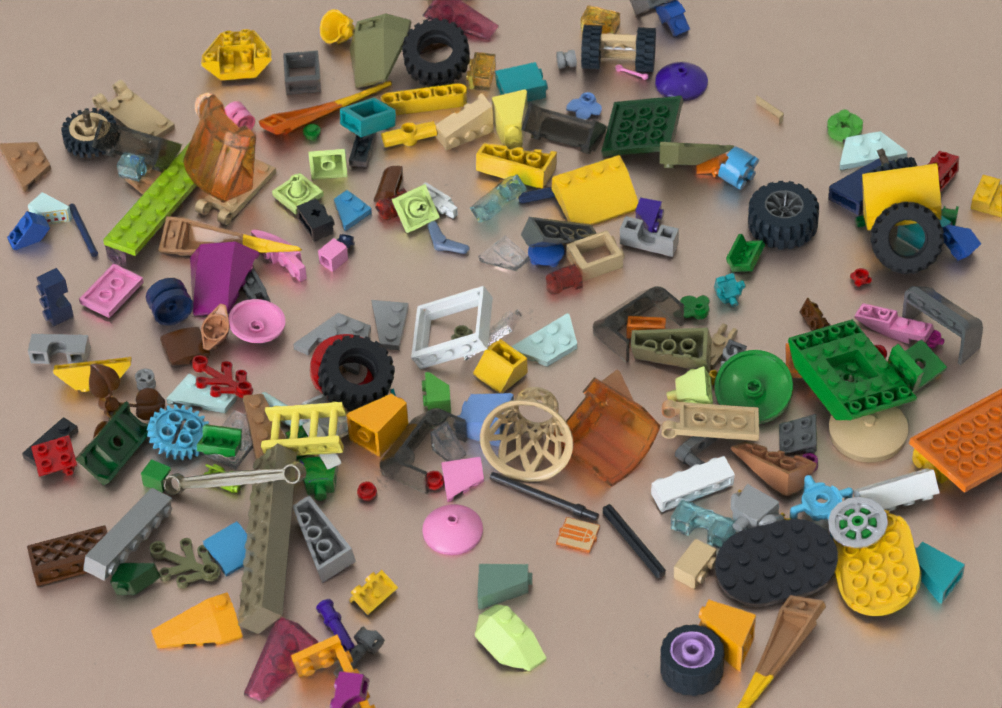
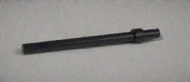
[490,472,599,521]

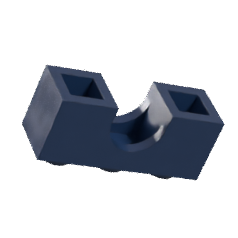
[36,268,74,326]

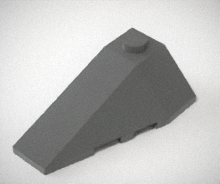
[521,217,597,247]

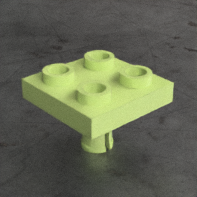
[272,173,324,214]
[392,184,440,233]

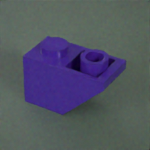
[636,197,664,233]

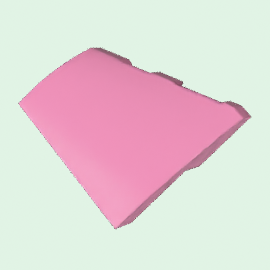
[441,457,484,502]

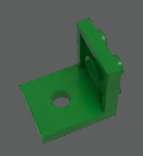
[888,339,947,393]

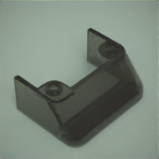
[521,102,607,154]
[92,120,182,172]
[593,286,684,363]
[379,408,467,494]

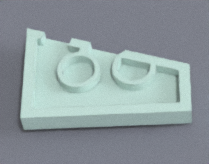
[166,373,237,413]

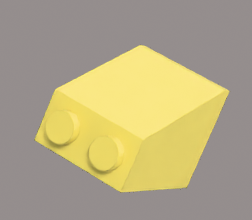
[492,89,528,149]

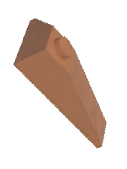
[731,441,816,496]

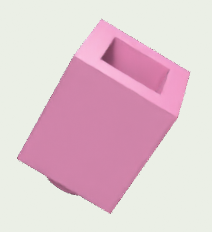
[318,238,348,272]

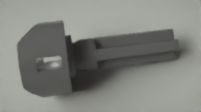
[333,626,385,677]

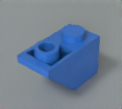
[7,211,50,250]
[942,224,982,261]

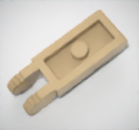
[710,323,738,369]

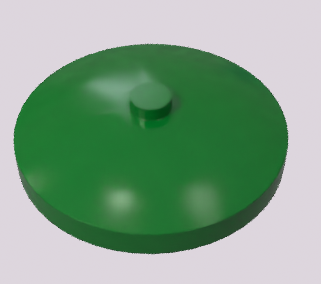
[715,350,793,425]

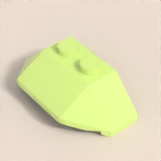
[475,604,546,671]

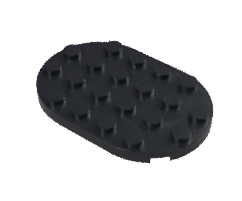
[715,519,838,607]

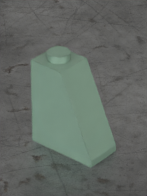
[477,564,533,609]

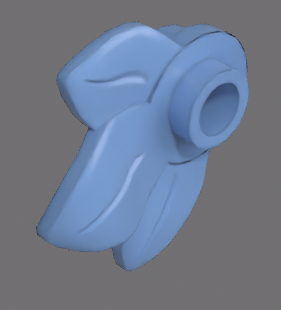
[566,92,602,121]

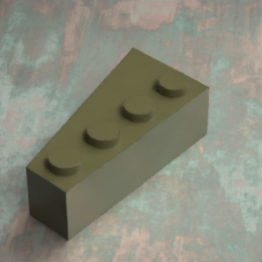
[631,327,712,372]

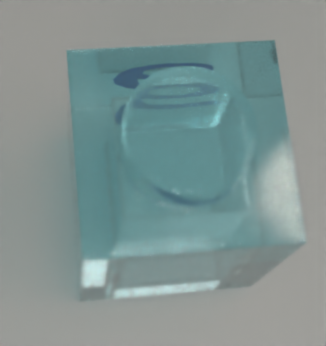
[117,152,147,182]

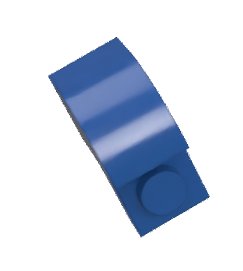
[655,0,690,37]

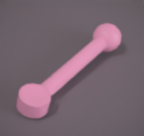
[616,64,649,80]

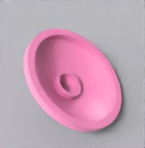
[228,299,285,343]
[423,504,483,555]

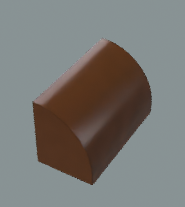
[374,166,404,204]

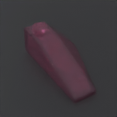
[423,0,499,40]
[244,617,319,702]

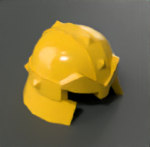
[320,9,355,44]

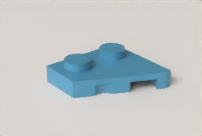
[334,190,372,231]

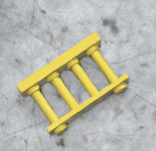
[261,402,346,456]

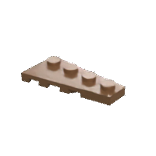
[243,394,286,460]

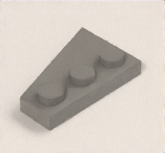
[371,300,409,350]

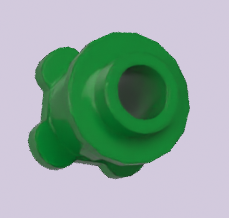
[941,206,959,226]

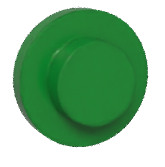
[303,124,321,140]

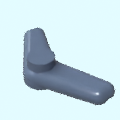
[428,221,470,254]

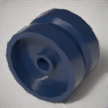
[145,278,194,326]

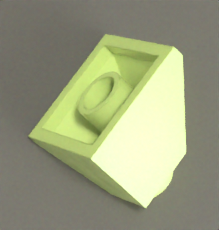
[308,149,348,180]

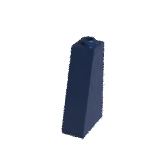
[828,158,891,215]

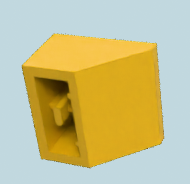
[473,338,528,393]

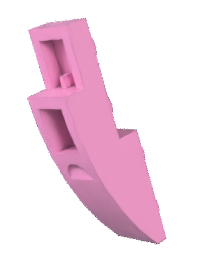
[251,230,307,282]
[854,303,934,344]

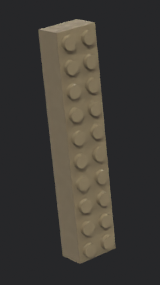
[238,443,297,634]

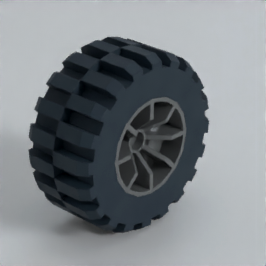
[748,181,819,250]

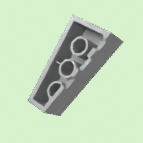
[293,496,356,583]

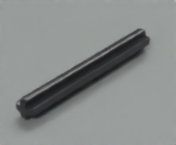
[602,504,666,578]

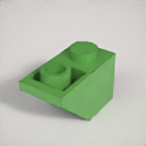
[422,372,451,414]

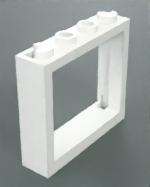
[411,286,493,369]

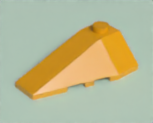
[151,592,243,648]

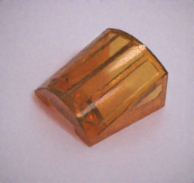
[183,94,256,202]
[545,377,661,487]

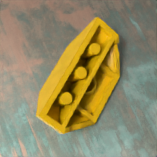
[53,356,132,392]

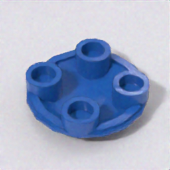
[528,244,564,267]

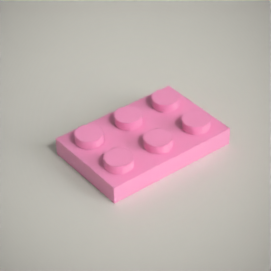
[79,263,144,318]

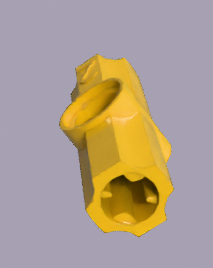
[381,121,437,148]

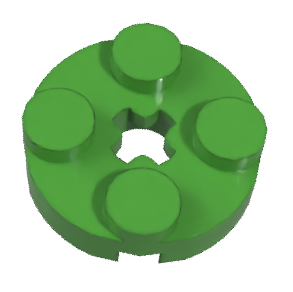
[827,109,863,142]

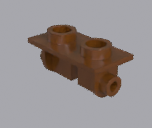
[799,298,831,331]

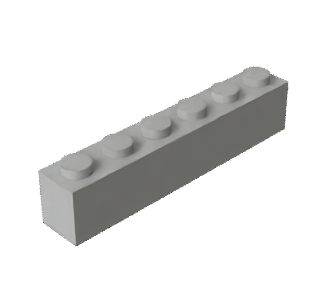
[84,488,172,581]

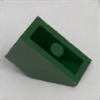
[110,563,161,596]

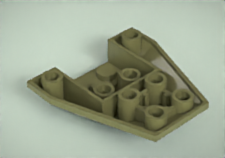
[350,14,412,88]

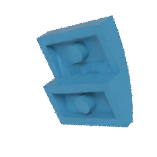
[203,521,247,576]

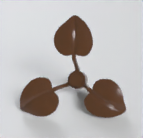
[89,364,165,447]

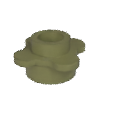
[451,325,473,340]

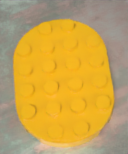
[832,510,921,616]

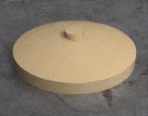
[829,406,908,462]

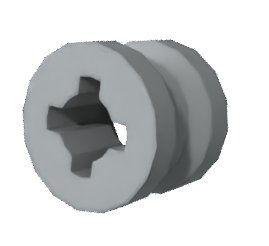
[135,368,156,391]

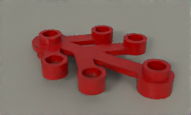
[192,355,253,398]

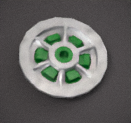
[828,497,888,549]

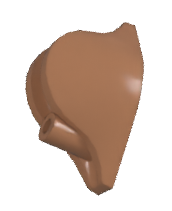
[201,304,230,351]

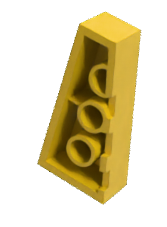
[476,143,557,189]

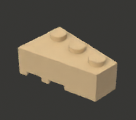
[436,93,494,151]

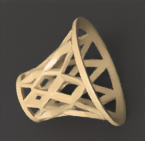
[480,387,573,482]

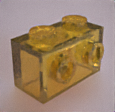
[581,5,620,34]
[466,52,496,91]

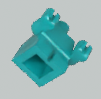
[714,273,746,307]

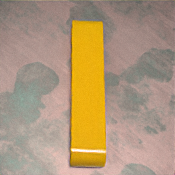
[381,84,467,116]

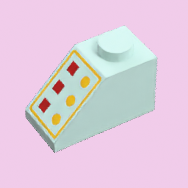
[28,192,72,224]

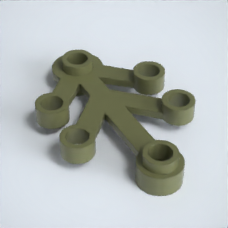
[149,538,221,588]

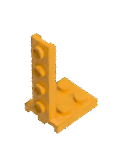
[291,635,376,708]

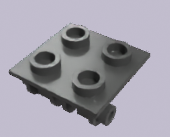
[779,414,817,454]

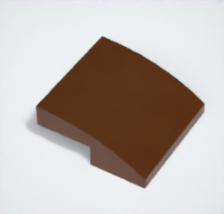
[160,327,211,365]

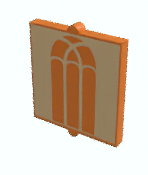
[556,517,600,553]

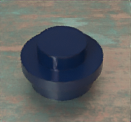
[337,234,355,248]

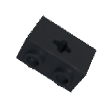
[297,198,335,242]

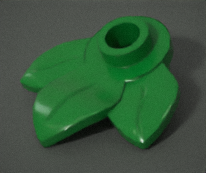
[674,295,710,320]

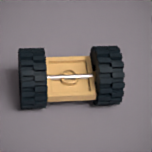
[581,25,656,72]

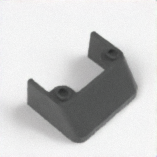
[902,286,983,365]

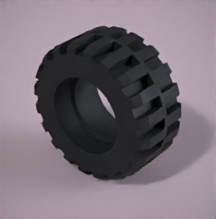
[402,18,470,87]
[870,201,944,274]
[318,335,395,412]

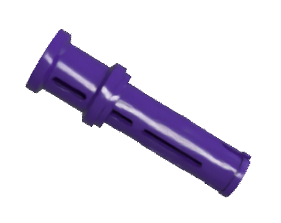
[316,599,355,652]

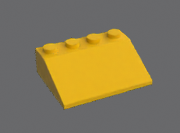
[552,155,638,225]
[862,163,941,230]

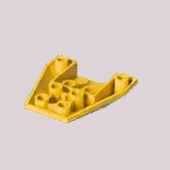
[201,29,272,80]

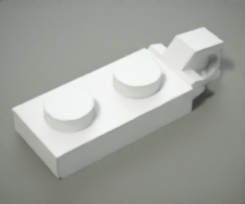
[422,182,458,219]

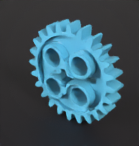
[147,404,209,461]

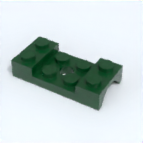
[75,401,148,486]

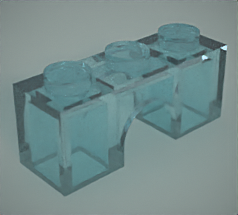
[470,174,527,223]
[671,500,736,549]

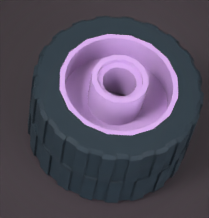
[660,624,724,696]

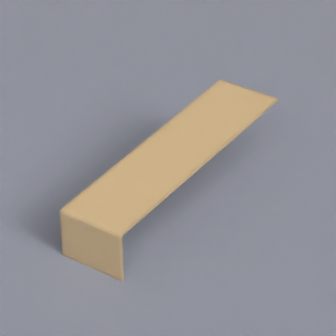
[756,95,784,125]

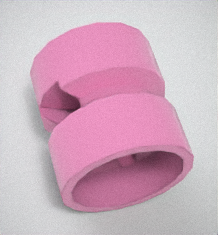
[223,101,255,134]

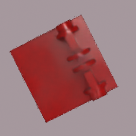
[31,435,77,477]

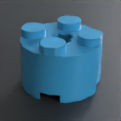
[718,146,759,190]

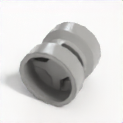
[556,50,577,69]

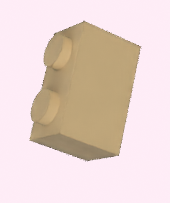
[674,538,717,589]

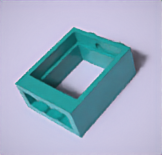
[340,98,396,137]

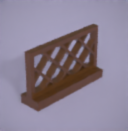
[27,525,108,587]

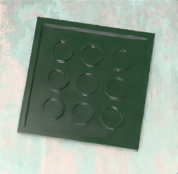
[601,96,683,156]

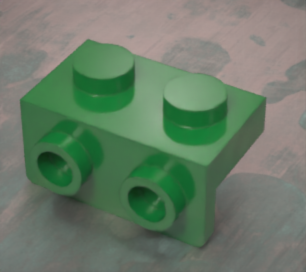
[726,234,765,272]
[197,424,242,457]

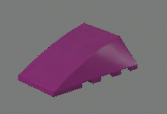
[190,241,260,316]

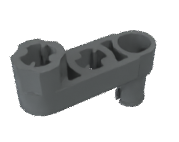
[675,420,718,467]

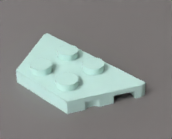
[839,131,908,170]
[511,313,577,367]

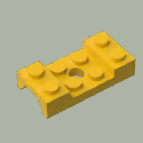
[971,174,1002,218]

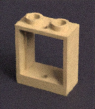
[567,230,625,282]

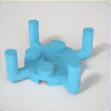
[790,475,853,538]

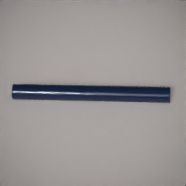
[69,203,98,257]

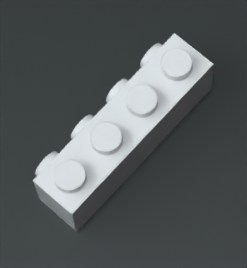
[651,456,735,512]
[853,468,939,511]

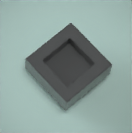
[722,339,747,359]

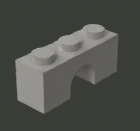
[620,216,679,257]
[28,334,91,364]

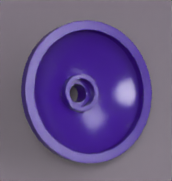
[655,62,708,101]

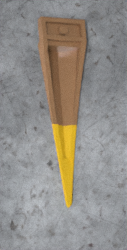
[159,217,302,256]
[737,595,826,708]

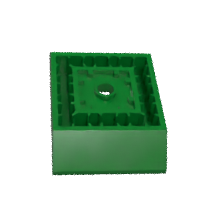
[788,319,917,420]

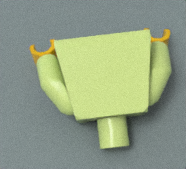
[667,367,718,404]

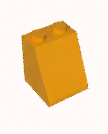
[346,394,409,457]
[698,599,756,671]

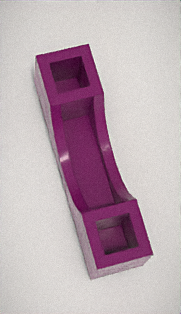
[330,671,370,708]

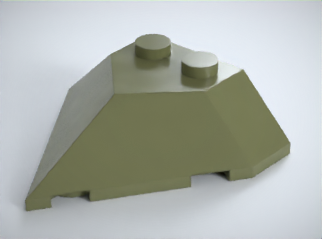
[660,142,734,168]

